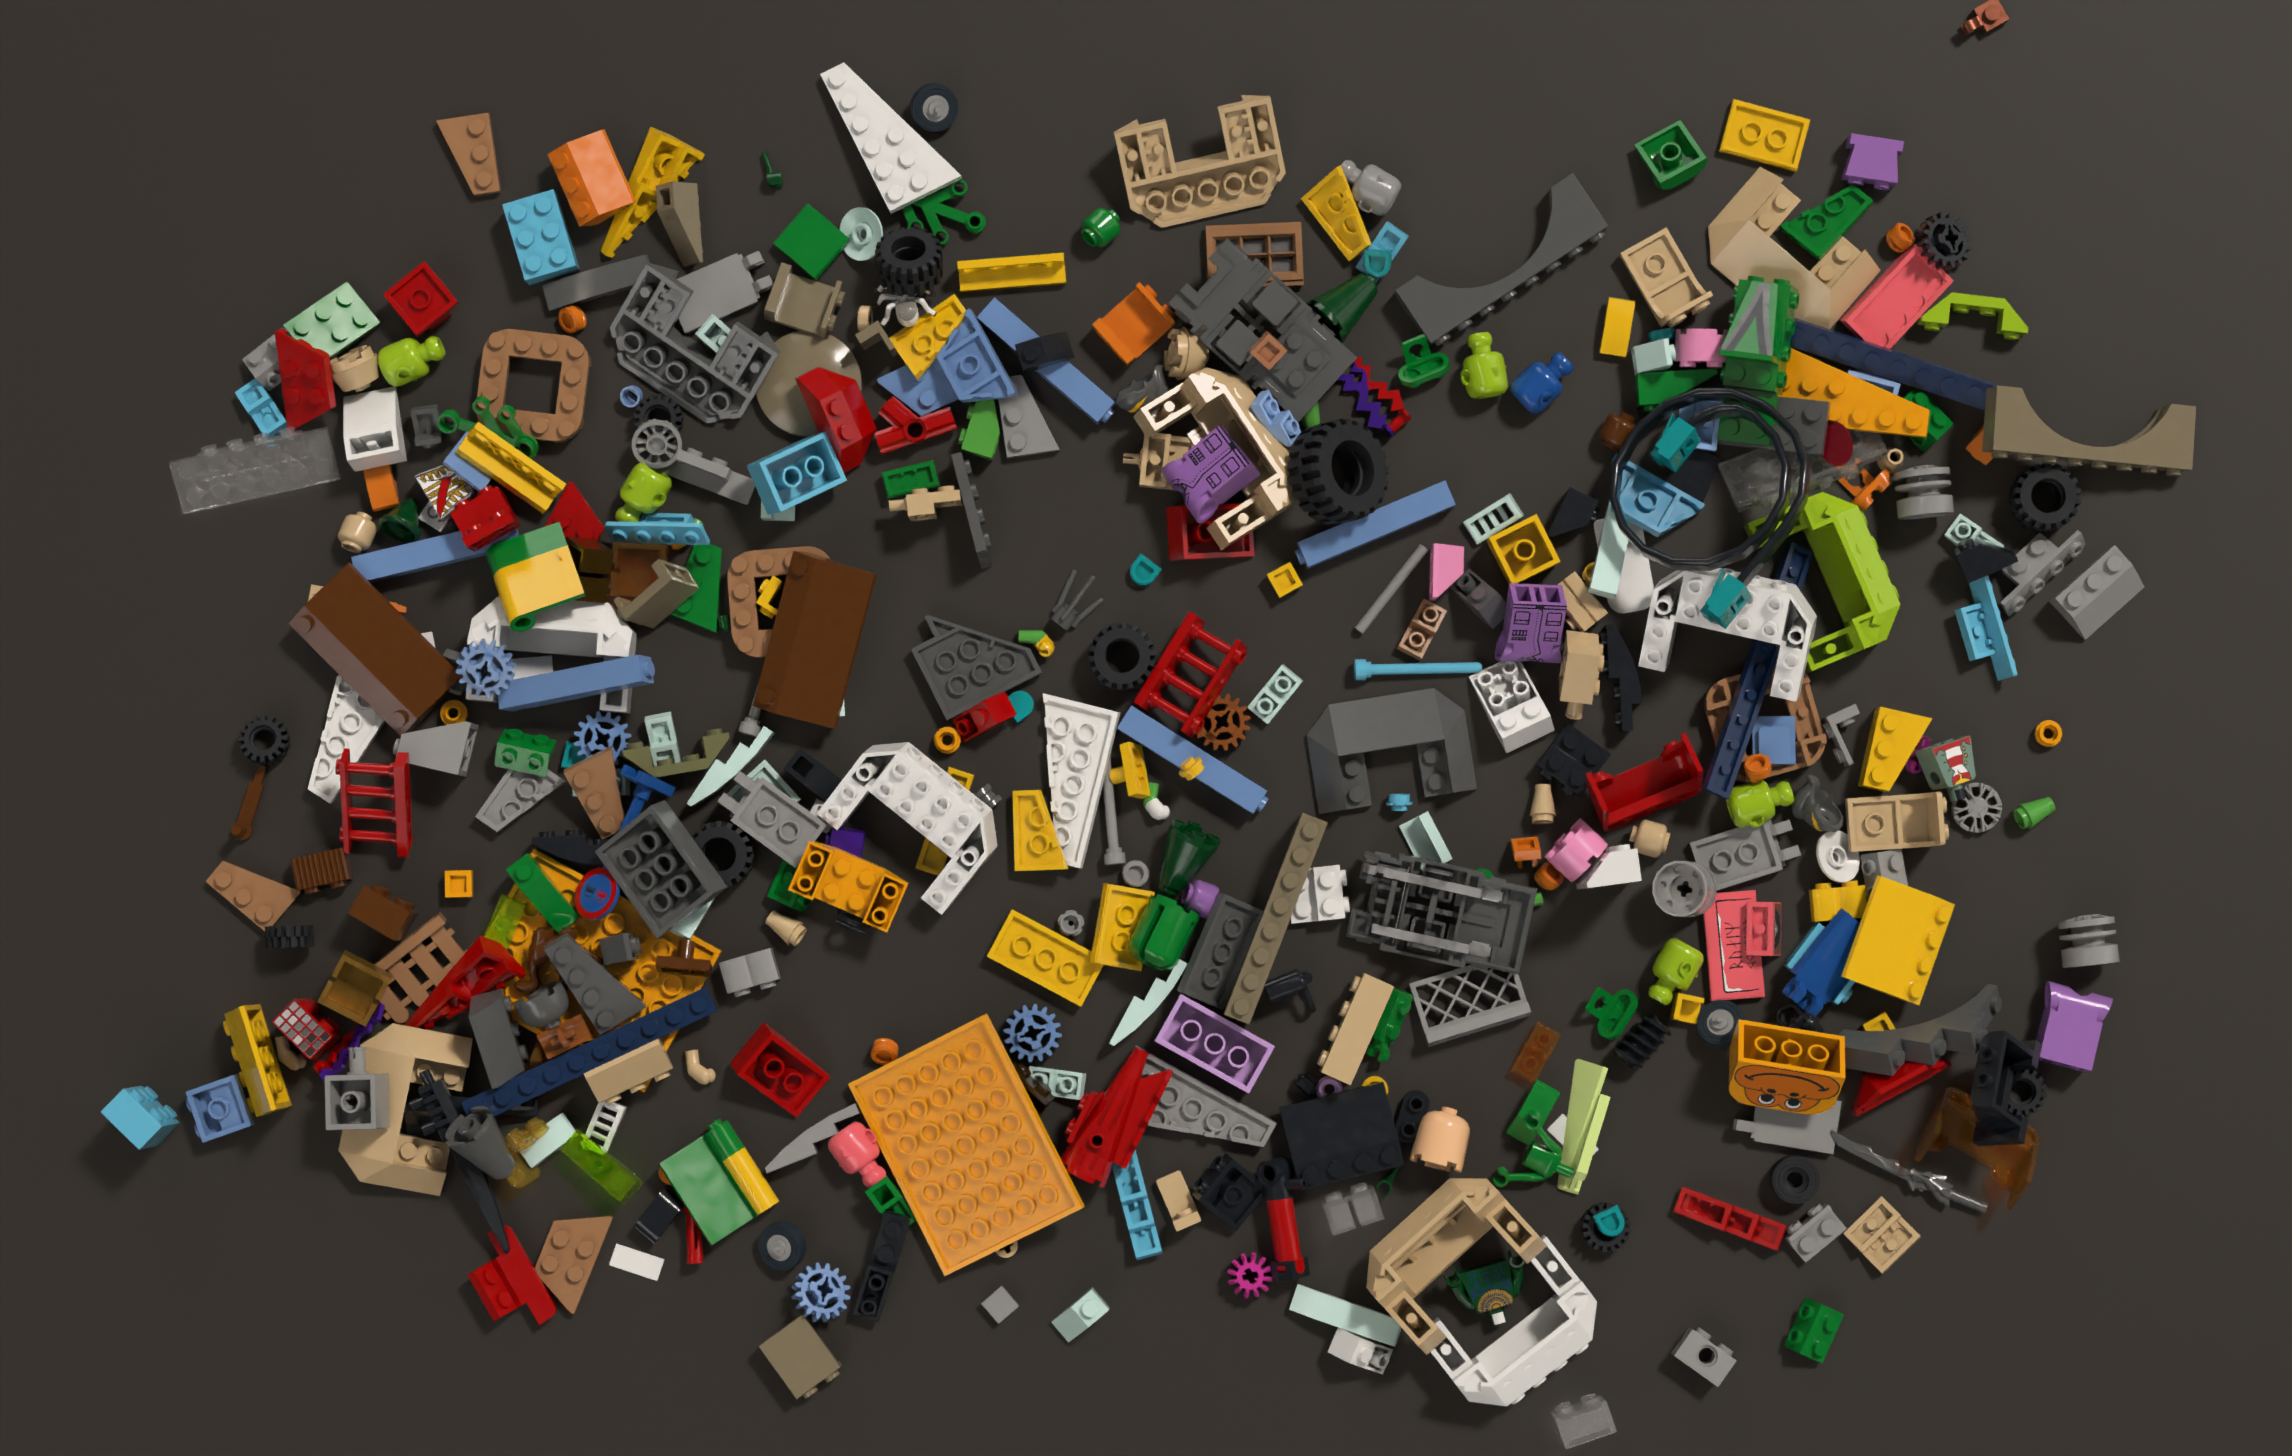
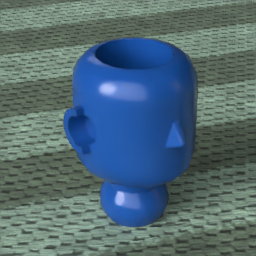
[1510,352,1574,414]

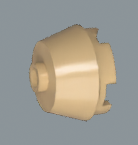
[1164,327,1209,380]
[330,345,379,392]

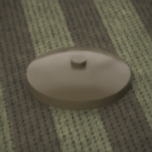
[756,331,862,437]

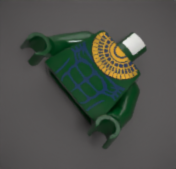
[1442,1250,1525,1325]

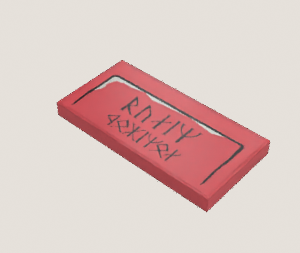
[1703,890,1765,1001]

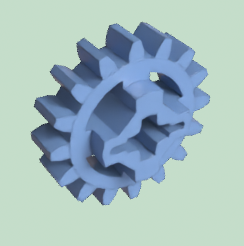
[456,639,516,698]
[573,711,632,765]
[1004,1004,1062,1062]
[792,1263,850,1322]

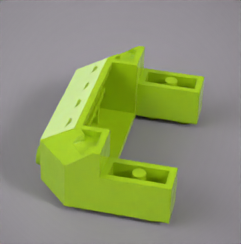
[1744,492,1901,673]

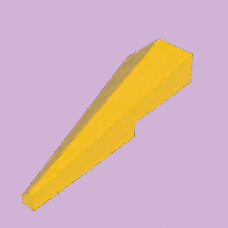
[601,127,705,258]

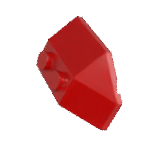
[795,367,877,473]
[1851,1058,1952,1117]

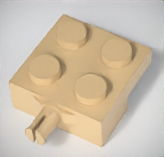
[1123,433,1198,491]
[889,486,963,521]

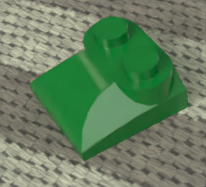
[1634,120,1708,190]

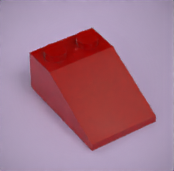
[1166,503,1255,561]
[730,1022,831,1118]

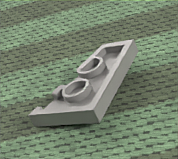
[998,375,1060,458]
[475,769,566,832]

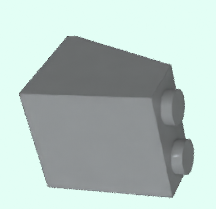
[393,721,479,777]

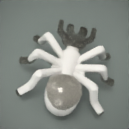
[872,285,937,327]

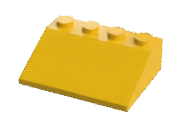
[1841,875,1955,1005]
[223,1004,292,1117]

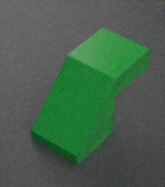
[1506,1079,1560,1146]
[865,1176,916,1225]

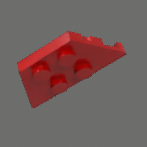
[274,329,336,431]
[544,481,605,566]

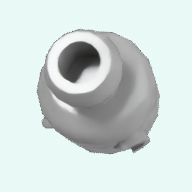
[1341,160,1401,216]

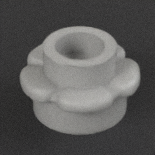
[1058,910,1084,936]

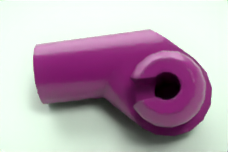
[1905,735,1932,774]

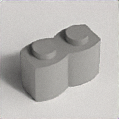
[719,948,781,997]

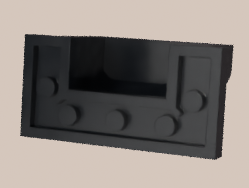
[1971,1031,2042,1146]

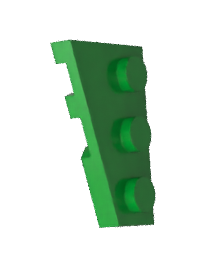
[1779,184,1873,261]
[671,544,723,633]

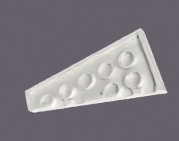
[820,62,962,214]

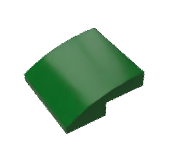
[773,204,851,280]

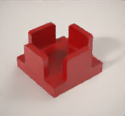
[383,261,459,337]

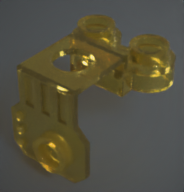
[505,1117,549,1188]

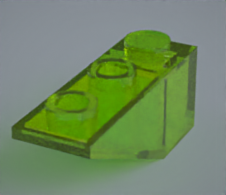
[560,1129,644,1203]

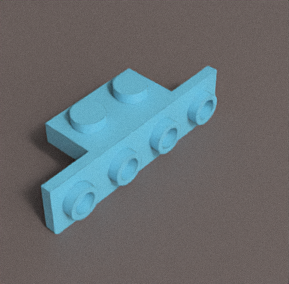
[604,513,710,545]
[1954,575,2017,681]

